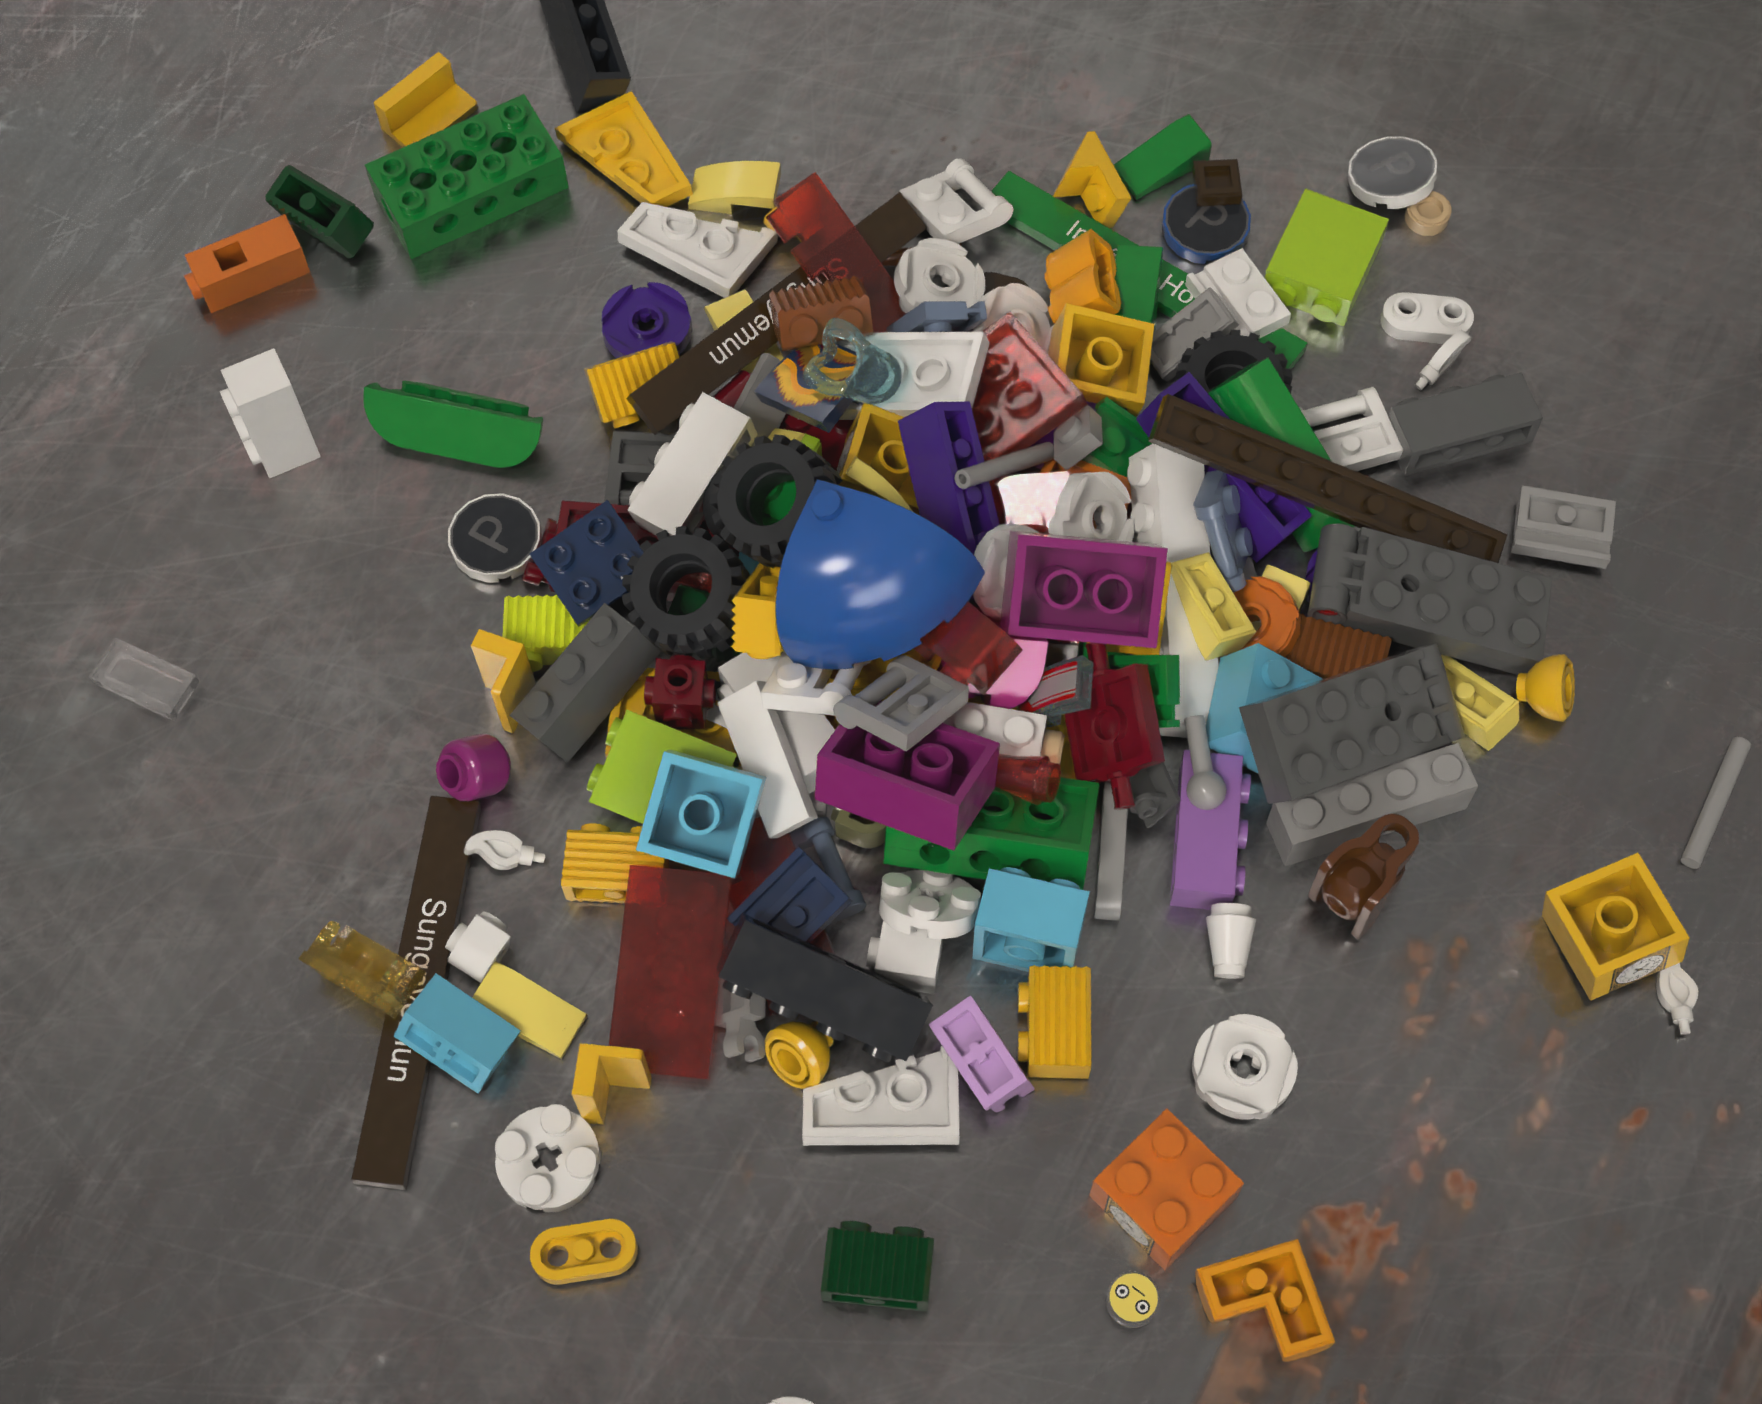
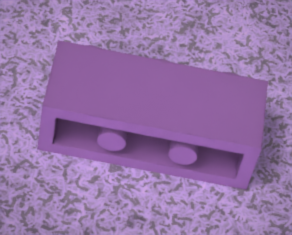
[1169,750,1251,910]

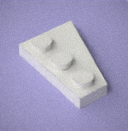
[617,202,778,298]
[802,1046,960,1146]

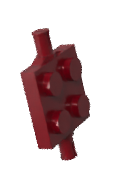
[1062,642,1165,810]

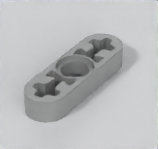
[1094,782,1128,921]

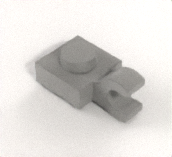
[1053,389,1103,471]
[716,977,766,1063]

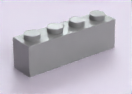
[1266,743,1478,867]

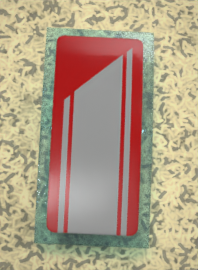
[1017,655,1094,728]

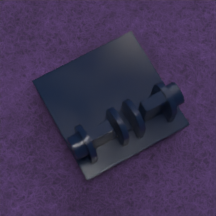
[530,500,644,626]

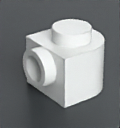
[445,911,511,983]

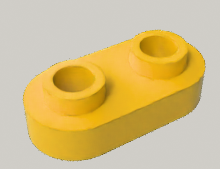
[530,1219,638,1285]

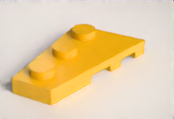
[554,91,693,207]

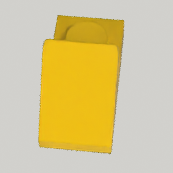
[1053,131,1131,228]

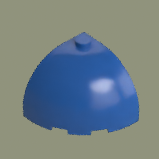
[776,479,985,670]

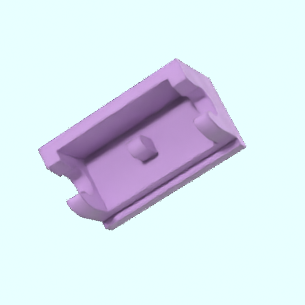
[928,995,1035,1113]

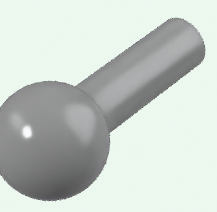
[1184,715,1226,810]

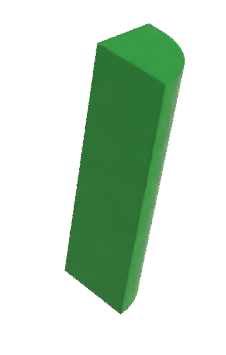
[1208,358,1355,552]

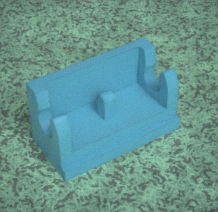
[394,973,521,1094]

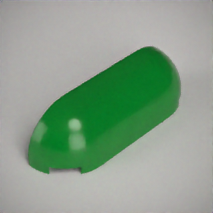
[363,381,543,468]

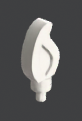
[1415,329,1472,390]
[464,830,545,870]
[1656,963,1698,1035]

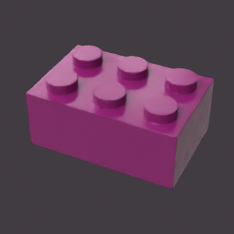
[1000,530,1168,648]
[815,701,1000,850]

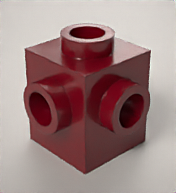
[644,655,716,730]

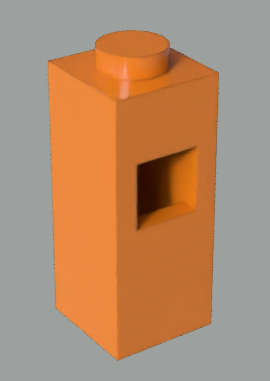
[184,214,311,314]

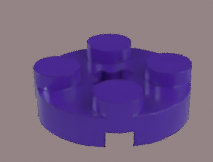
[601,282,692,358]

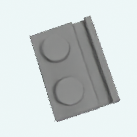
[1511,485,1616,569]

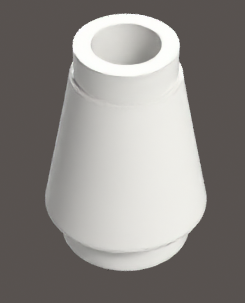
[1206,903,1256,979]

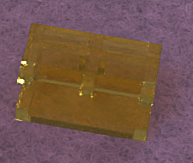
[299,921,426,1019]

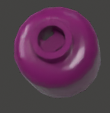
[436,734,511,801]

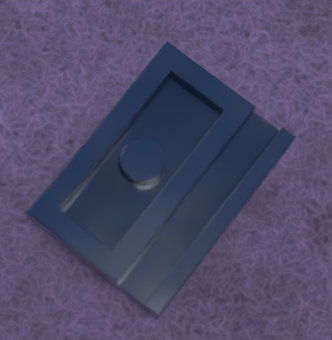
[727,847,853,943]

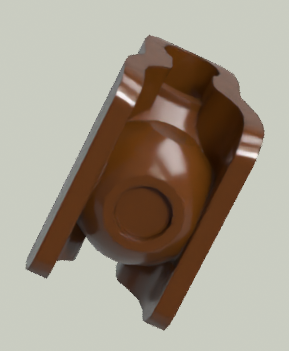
[1308,814,1419,940]

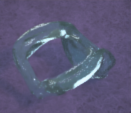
[803,318,902,405]

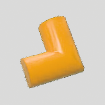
[1195,1239,1335,1362]

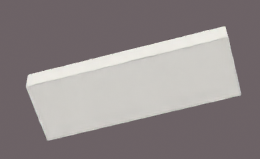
[717,680,818,838]

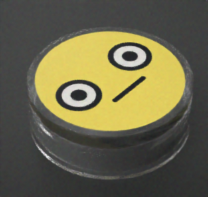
[1106,1271,1161,1328]

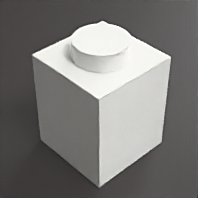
[866,921,943,994]

